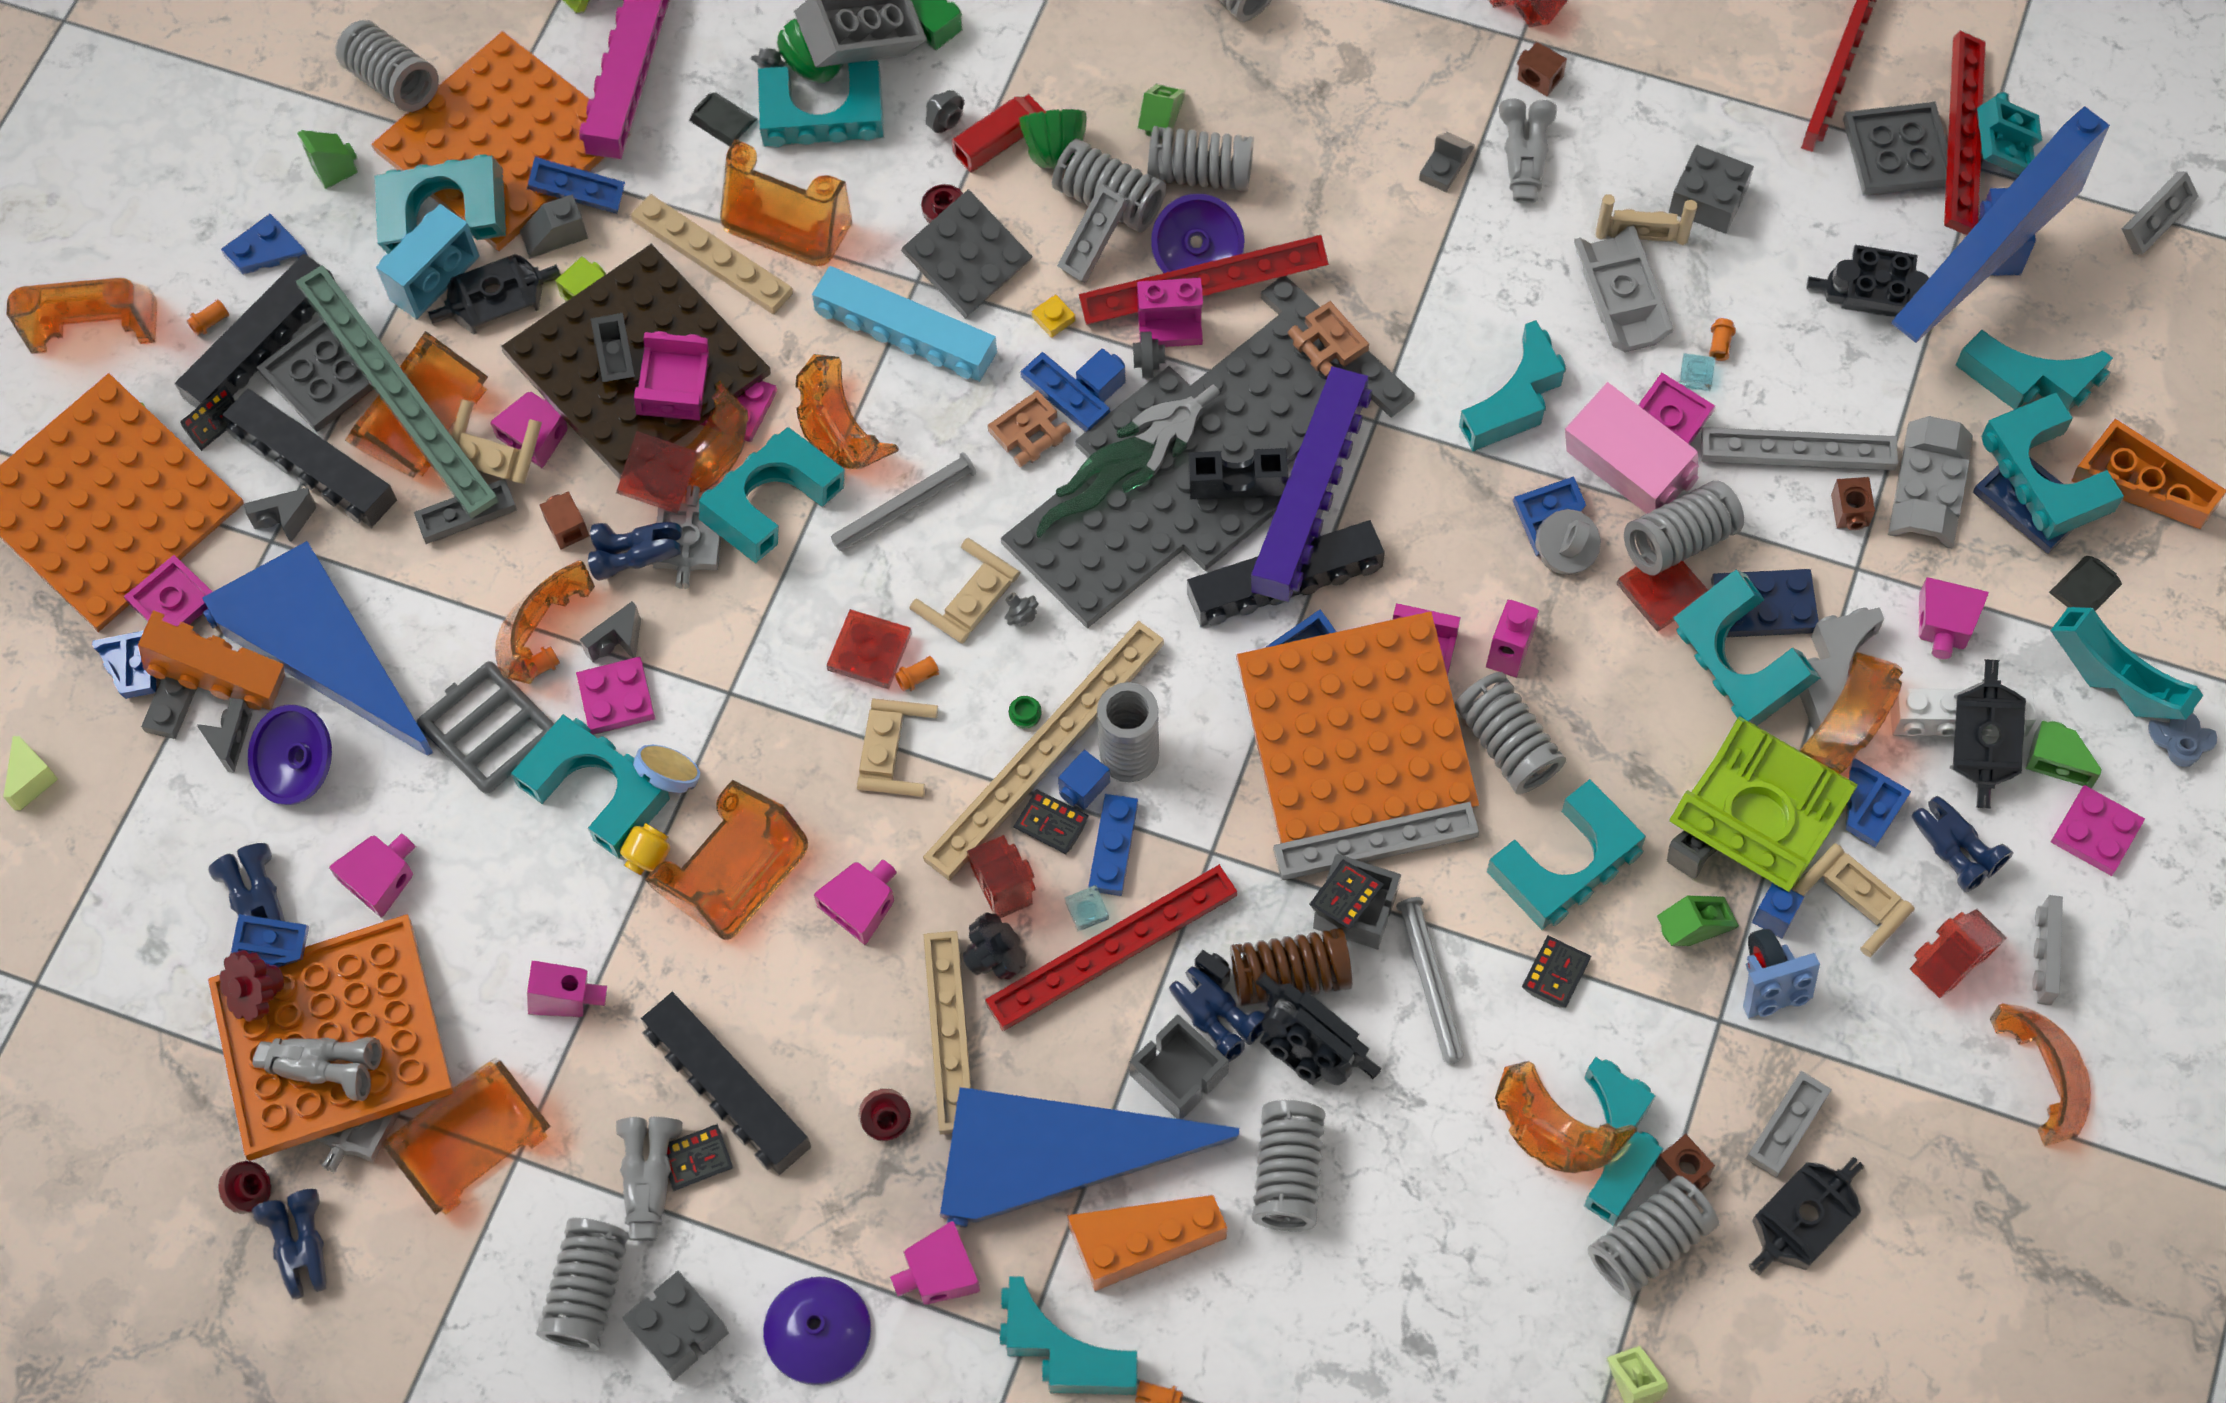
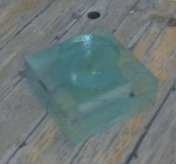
[1679,353,1715,391]
[1064,885,1109,931]

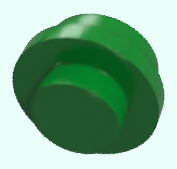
[1008,696,1042,728]

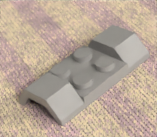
[1574,225,1673,352]
[1888,416,1973,549]

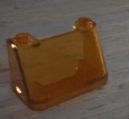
[720,139,853,267]
[6,278,157,354]
[345,331,488,478]
[645,780,808,940]
[381,1058,551,1215]

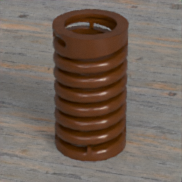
[1230,928,1352,1007]

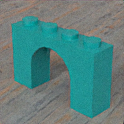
[758,60,884,147]
[374,154,506,254]
[1981,393,2124,540]
[699,427,845,563]
[1673,569,1821,726]
[511,714,670,859]
[1487,779,1646,930]

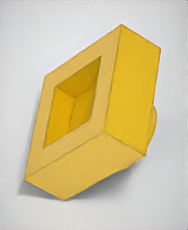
[1031,294,1076,338]

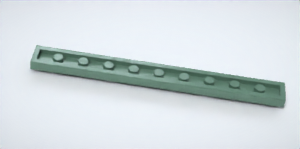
[296,265,498,519]

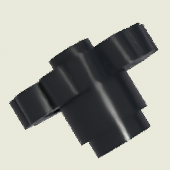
[963,912,1026,980]

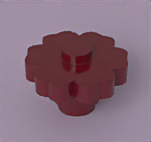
[220,950,284,1022]

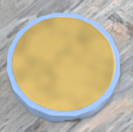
[633,744,700,793]

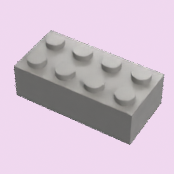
[794,0,927,67]

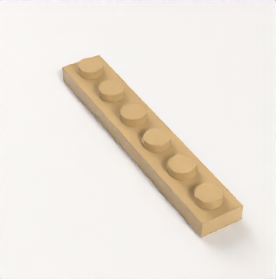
[631,194,793,315]
[923,931,971,1135]

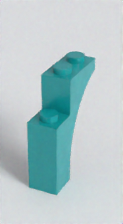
[1459,320,1566,451]
[1955,330,2113,411]
[2050,607,2204,720]
[1584,1057,1663,1226]
[1000,1276,1138,1395]

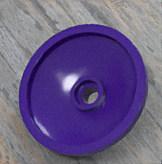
[1151,194,1245,273]
[248,705,332,805]
[763,1277,871,1385]

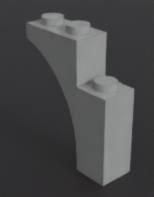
[1799,607,1884,749]

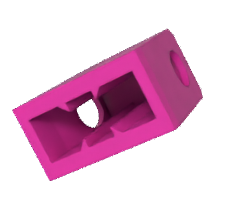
[490,392,568,468]
[1919,577,1989,659]
[1486,599,1539,678]
[329,833,416,918]
[814,859,897,945]
[527,960,607,1017]
[890,1221,980,1305]

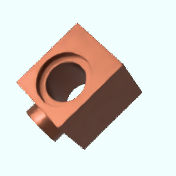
[1517,41,1567,97]
[1831,477,1875,530]
[539,491,589,550]
[1655,1134,1715,1195]

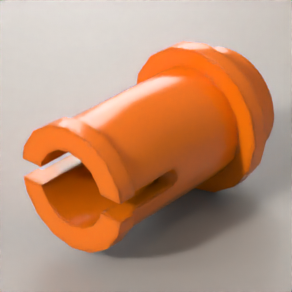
[186,299,229,336]
[1709,318,1736,361]
[516,646,560,683]
[895,656,939,691]
[1135,1380,1183,1403]

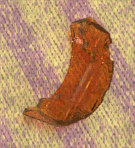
[795,354,899,469]
[631,380,748,500]
[495,560,595,684]
[1799,652,1903,774]
[1989,1003,2091,1147]
[1495,1061,1638,1173]

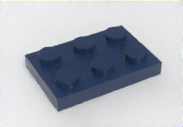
[1973,457,2074,554]
[1711,569,1819,638]

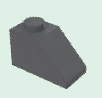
[520,194,588,258]

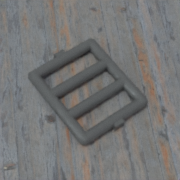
[417,661,554,794]

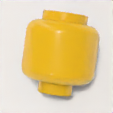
[620,823,671,875]

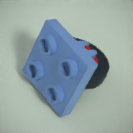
[1743,929,1820,1018]

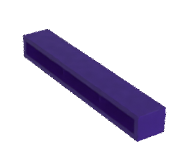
[1251,367,1372,602]

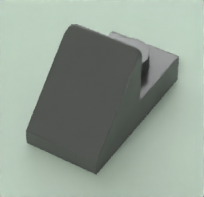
[1419,132,1475,192]
[591,313,635,382]
[244,487,316,542]
[580,601,641,662]
[197,698,252,773]
[1667,830,1717,879]

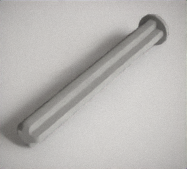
[831,452,976,551]
[1396,897,1464,1064]

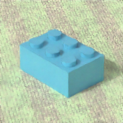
[376,204,480,320]

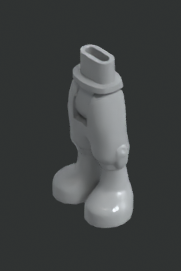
[1499,98,1557,203]
[253,1037,382,1101]
[616,1117,682,1241]

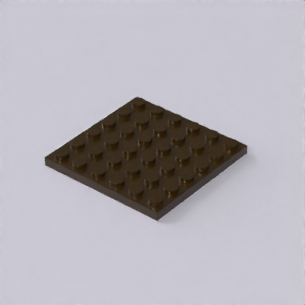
[501,243,771,481]

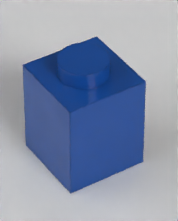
[1076,348,1126,402]
[1058,749,1110,810]
[1752,883,1804,939]

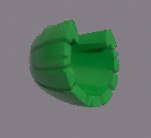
[777,18,843,84]
[1019,109,1087,169]

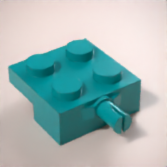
[1977,92,2042,175]

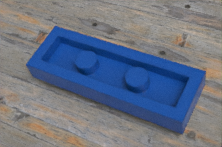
[527,157,625,214]
[1020,351,1110,432]
[1088,794,1138,896]

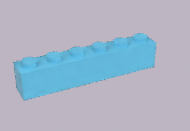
[812,266,997,382]

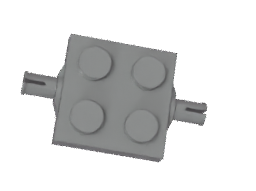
[652,485,721,589]
[315,1111,401,1172]

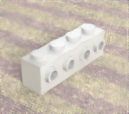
[1890,688,2036,737]

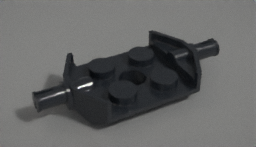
[428,254,561,334]
[1950,659,2026,808]
[1749,1157,1864,1276]

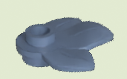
[2148,713,2217,767]

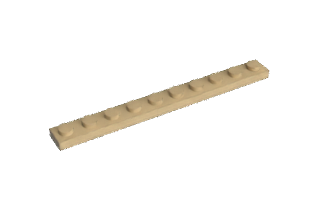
[923,620,1164,881]

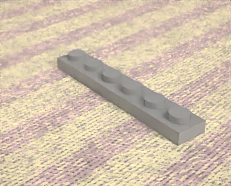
[1701,427,1898,470]
[1273,802,1479,881]

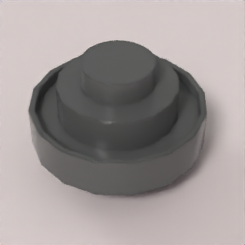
[925,90,965,133]
[1133,331,1165,379]

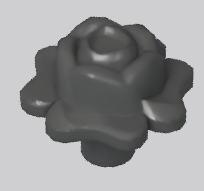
[751,48,786,68]
[1004,593,1039,627]

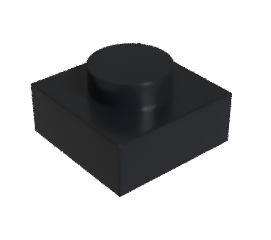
[1195,950,1231,989]

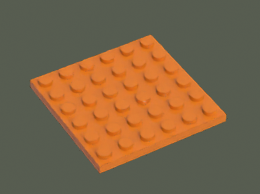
[371,31,630,252]
[0,373,244,632]
[1236,611,1479,844]
[208,914,454,1161]

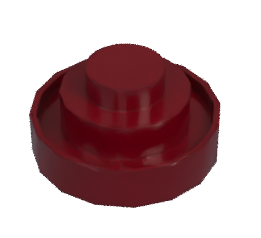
[921,184,963,223]
[858,1088,911,1141]
[218,1160,272,1214]

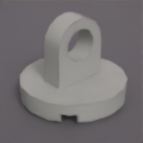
[1535,509,1601,575]

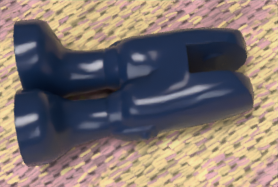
[588,522,682,581]
[1912,796,2014,892]
[208,843,285,921]
[1169,966,1265,1062]
[252,1189,326,1300]

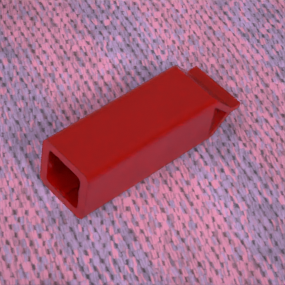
[952,94,1046,173]

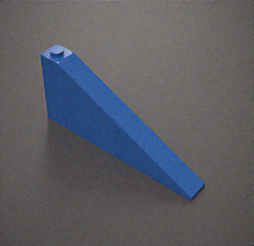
[1891,106,2110,343]
[202,541,433,756]
[940,1087,1240,1228]

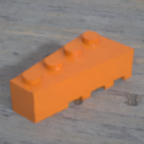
[2071,418,2226,529]
[138,610,285,711]
[1067,1195,1227,1291]

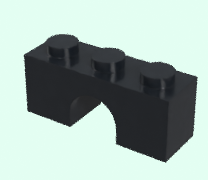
[1189,448,1288,500]

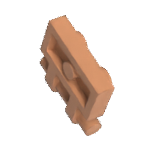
[1288,301,1369,378]
[987,390,1071,467]

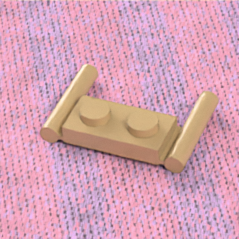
[1595,194,1697,245]
[451,399,542,484]
[909,538,1020,644]
[857,698,938,797]
[1791,843,1915,957]

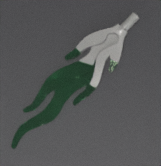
[1036,384,1220,538]

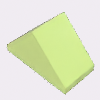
[3,736,58,810]
[1607,1346,1668,1403]

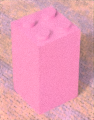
[1565,382,1699,514]

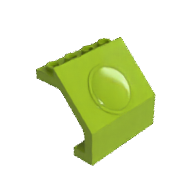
[1669,717,1858,892]

